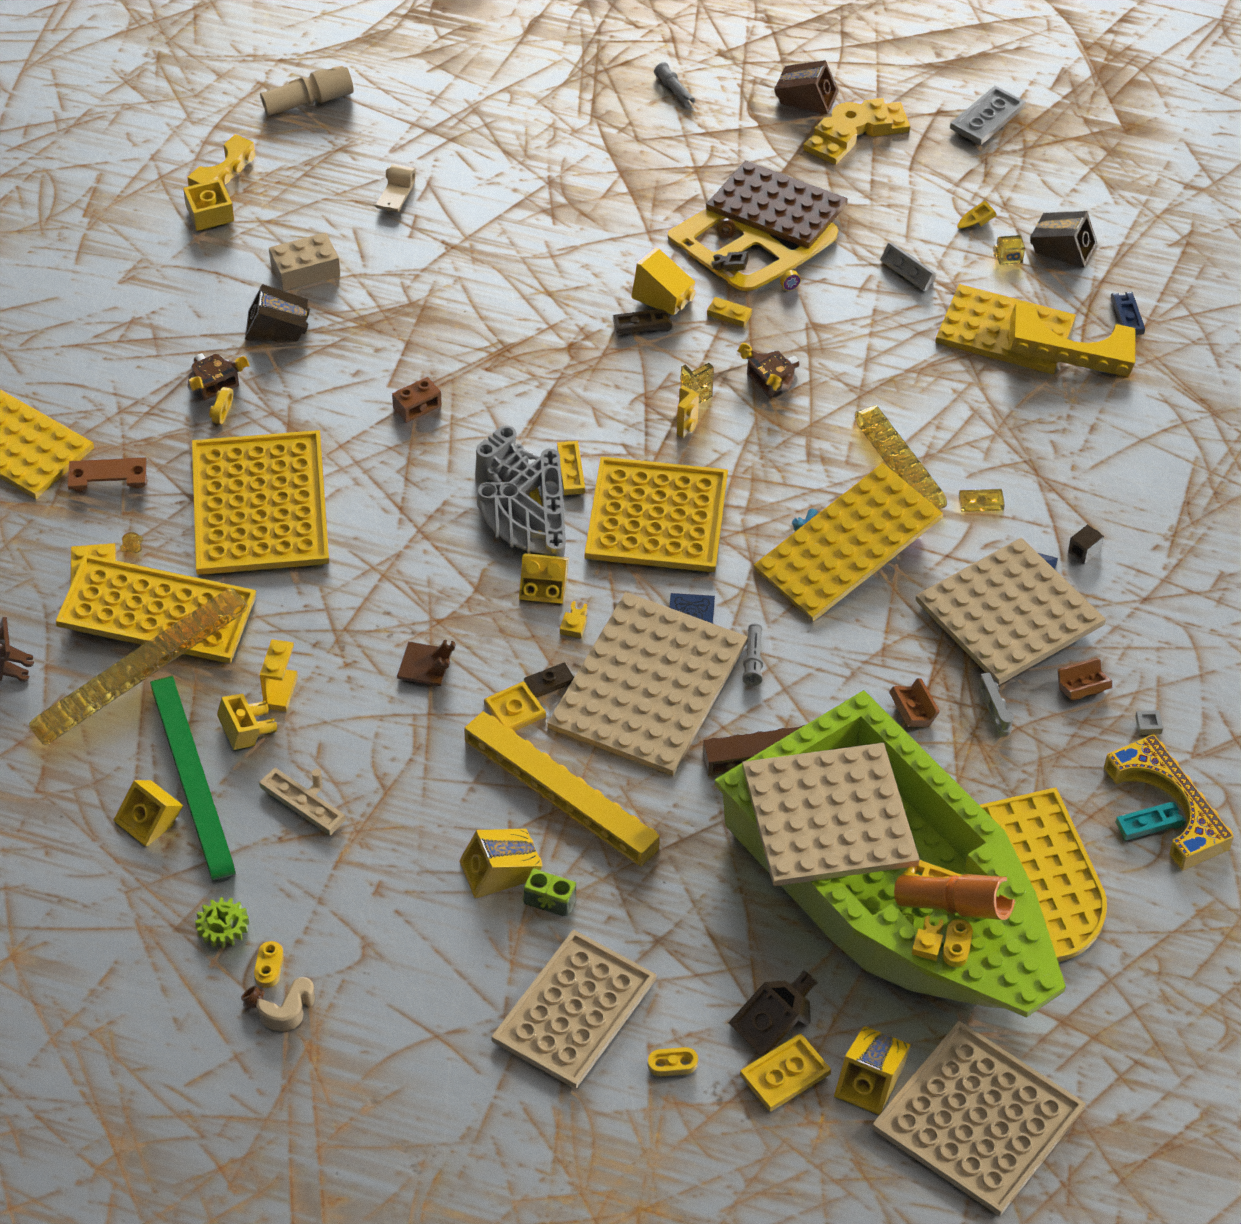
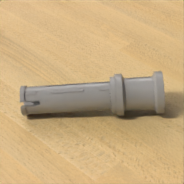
[654,62,695,108]
[742,623,763,686]

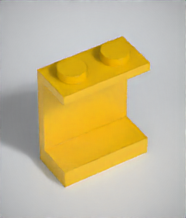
[259,639,298,712]

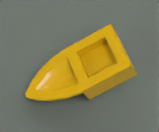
[957,201,997,228]

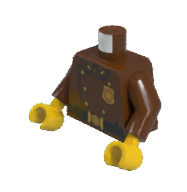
[737,343,799,398]
[188,354,250,401]

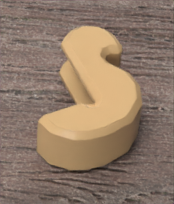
[257,977,315,1032]

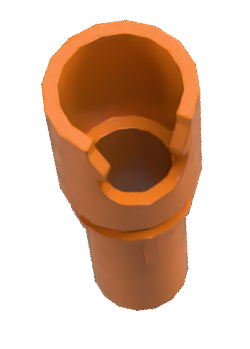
[894,874,1015,920]

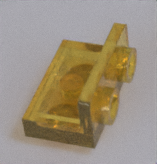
[680,363,714,403]

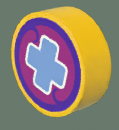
[780,270,801,291]

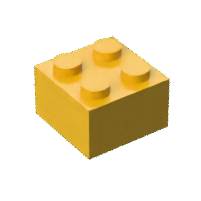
[183,179,235,231]

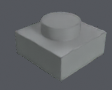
[1135,710,1163,735]

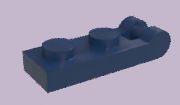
[1111,291,1145,335]

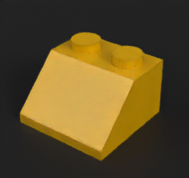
[113,780,183,846]

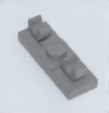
[880,242,936,291]

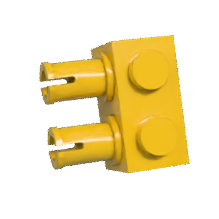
[217,693,277,750]

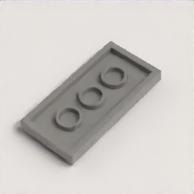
[950,86,1026,145]

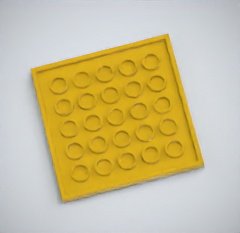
[584,456,728,572]

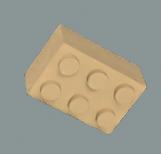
[269,232,341,291]

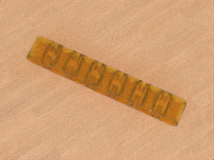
[855,405,947,509]

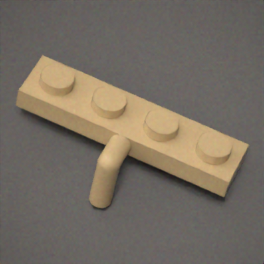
[259,768,346,835]

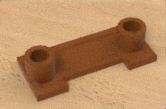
[68,457,148,491]

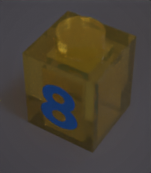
[993,235,1025,265]

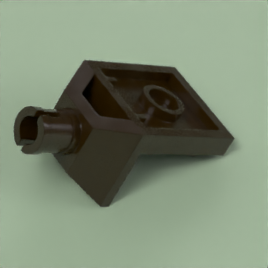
[728,969,818,1056]

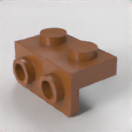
[1058,658,1112,700]
[889,678,940,727]

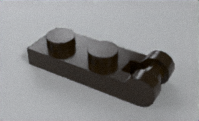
[613,309,673,335]

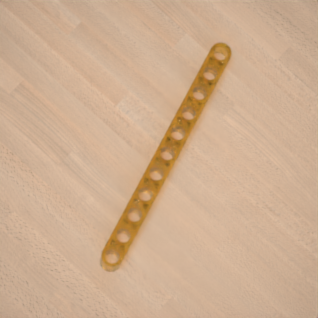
[29,588,248,745]

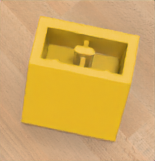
[519,553,569,604]

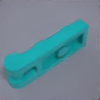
[1115,802,1186,841]

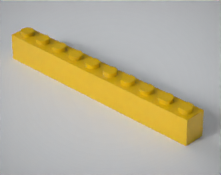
[464,711,660,867]

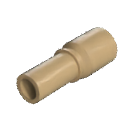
[260,65,354,116]

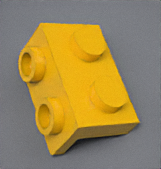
[676,386,699,438]

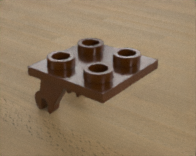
[0,617,34,682]
[397,640,456,686]

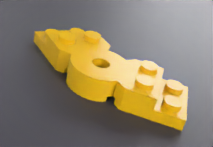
[803,98,910,165]

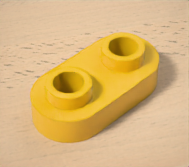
[209,387,233,424]
[943,919,973,967]
[254,941,284,988]
[648,1047,698,1076]

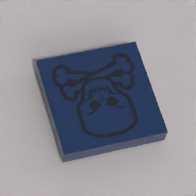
[669,593,715,624]

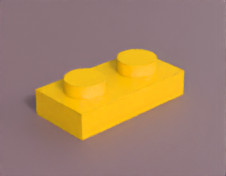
[707,297,752,327]

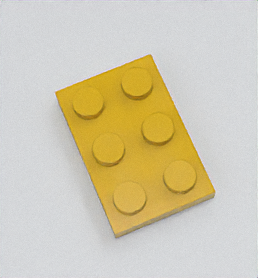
[740,1033,831,1112]

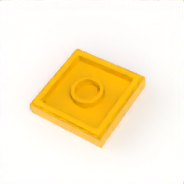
[484,681,546,731]

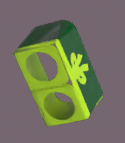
[522,868,576,916]

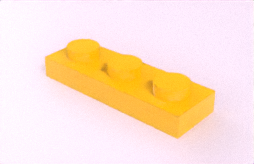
[557,441,585,495]

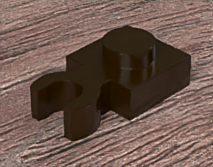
[712,252,749,271]

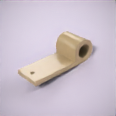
[376,164,416,212]

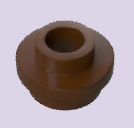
[716,218,736,238]
[241,986,265,1009]

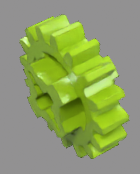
[195,897,250,948]

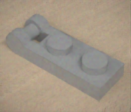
[979,672,1014,736]

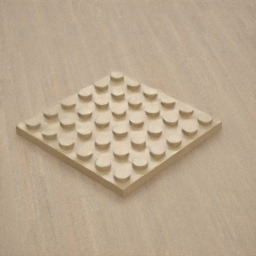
[916,537,1106,685]
[742,743,920,886]
[872,1021,1086,1216]

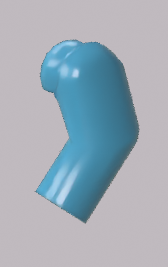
[792,508,818,531]

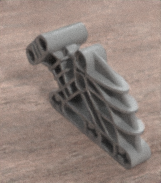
[475,425,566,557]

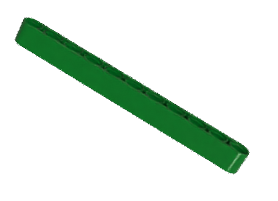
[150,675,236,881]

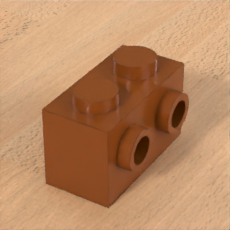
[392,377,442,423]

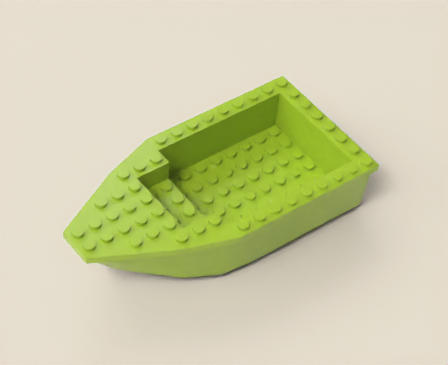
[714,690,1066,1018]

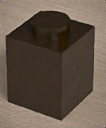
[1068,524,1104,564]

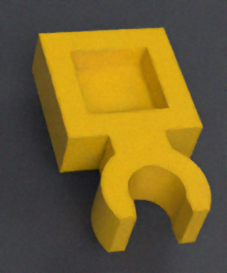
[560,601,587,639]
[912,915,943,961]

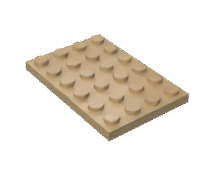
[491,929,657,1089]

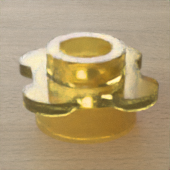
[120,532,143,553]

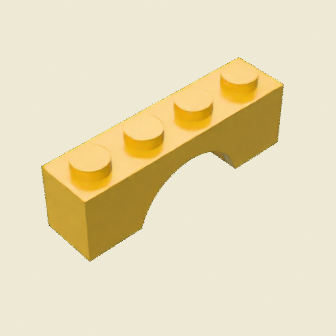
[187,134,256,186]

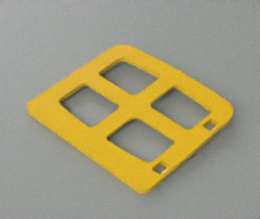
[668,209,838,291]

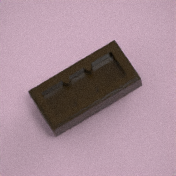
[524,662,574,698]

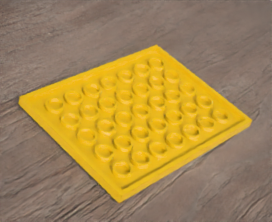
[192,430,330,575]

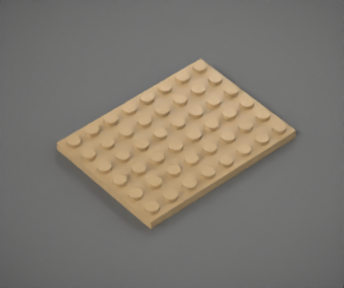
[548,592,748,776]

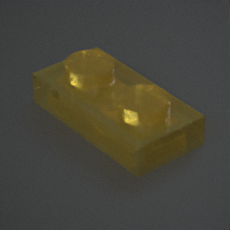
[958,489,1005,512]

